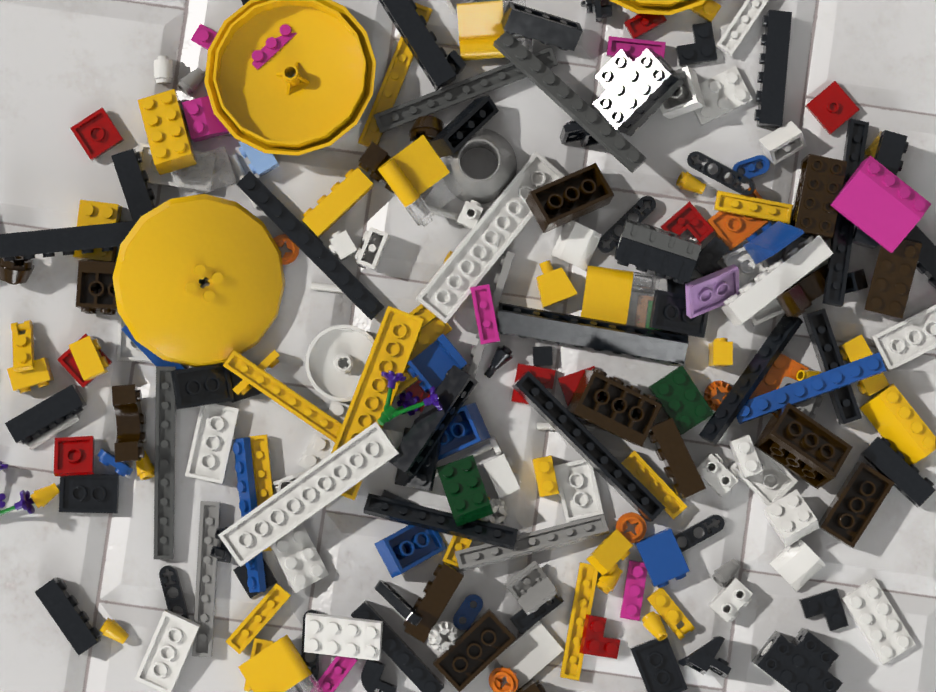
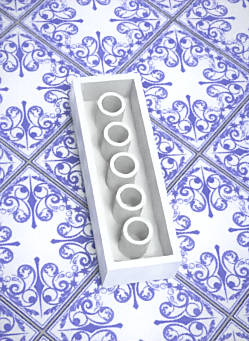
[721,235,834,326]

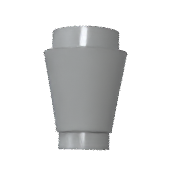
[177,67,205,95]
[712,559,741,587]

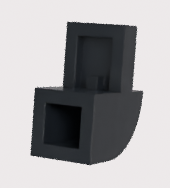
[361,660,397,692]

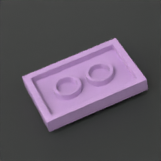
[685,264,739,319]

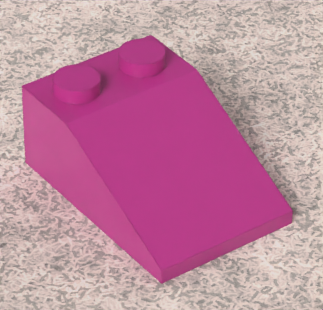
[182,96,230,143]

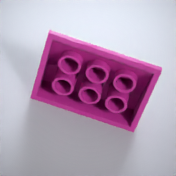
[830,156,931,253]

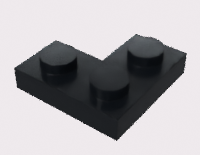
[676,22,717,66]
[695,235,730,277]
[799,588,849,631]

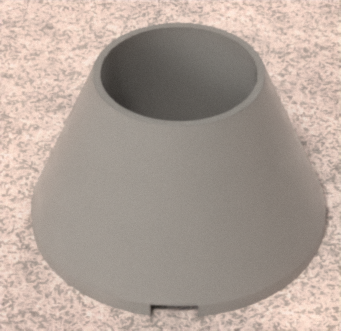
[441,128,517,204]

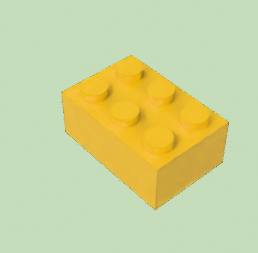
[73,200,122,262]

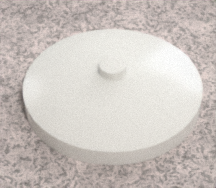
[305,325,374,402]

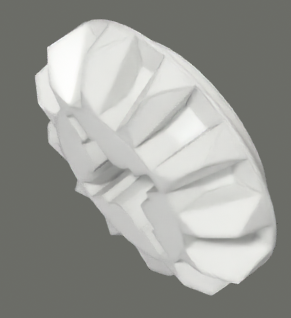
[481,499,508,525]
[428,621,458,652]

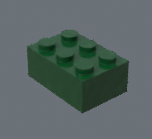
[648,366,714,435]
[437,455,494,527]

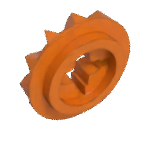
[273,234,299,265]
[704,381,732,411]
[616,512,647,543]
[489,666,519,692]

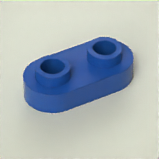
[732,155,770,181]
[97,448,134,477]
[453,594,483,630]

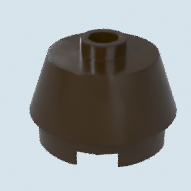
[409,116,444,148]
[0,256,34,285]

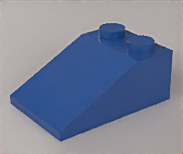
[743,221,804,264]
[438,402,491,461]
[374,525,447,578]

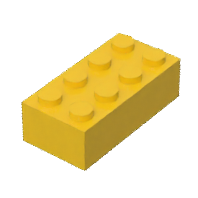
[138,89,197,175]

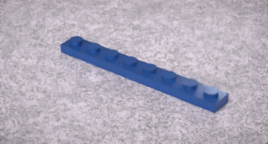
[736,352,886,424]
[233,437,266,593]

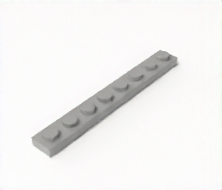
[465,251,515,400]
[192,501,221,657]
[455,514,609,572]

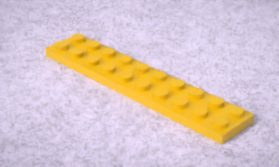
[331,306,424,500]

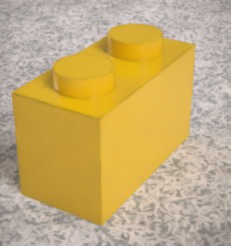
[68,336,109,381]
[709,338,733,366]
[7,358,54,394]
[532,455,559,497]
[586,529,633,575]

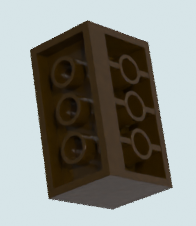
[789,154,847,242]
[75,260,118,315]
[567,368,662,447]
[754,403,852,489]

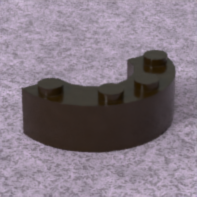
[358,141,433,206]
[776,264,828,318]
[112,384,147,463]

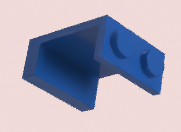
[406,334,468,393]
[634,528,690,588]

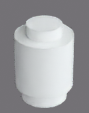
[154,56,173,84]

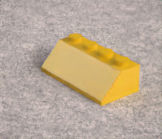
[859,384,936,465]

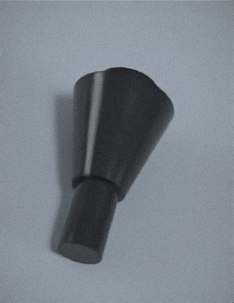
[484,345,513,378]

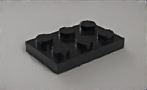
[649,290,709,338]
[171,363,234,410]
[395,428,442,491]
[59,474,119,513]
[630,637,688,692]

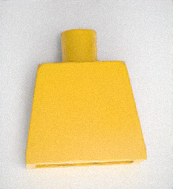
[536,260,577,308]

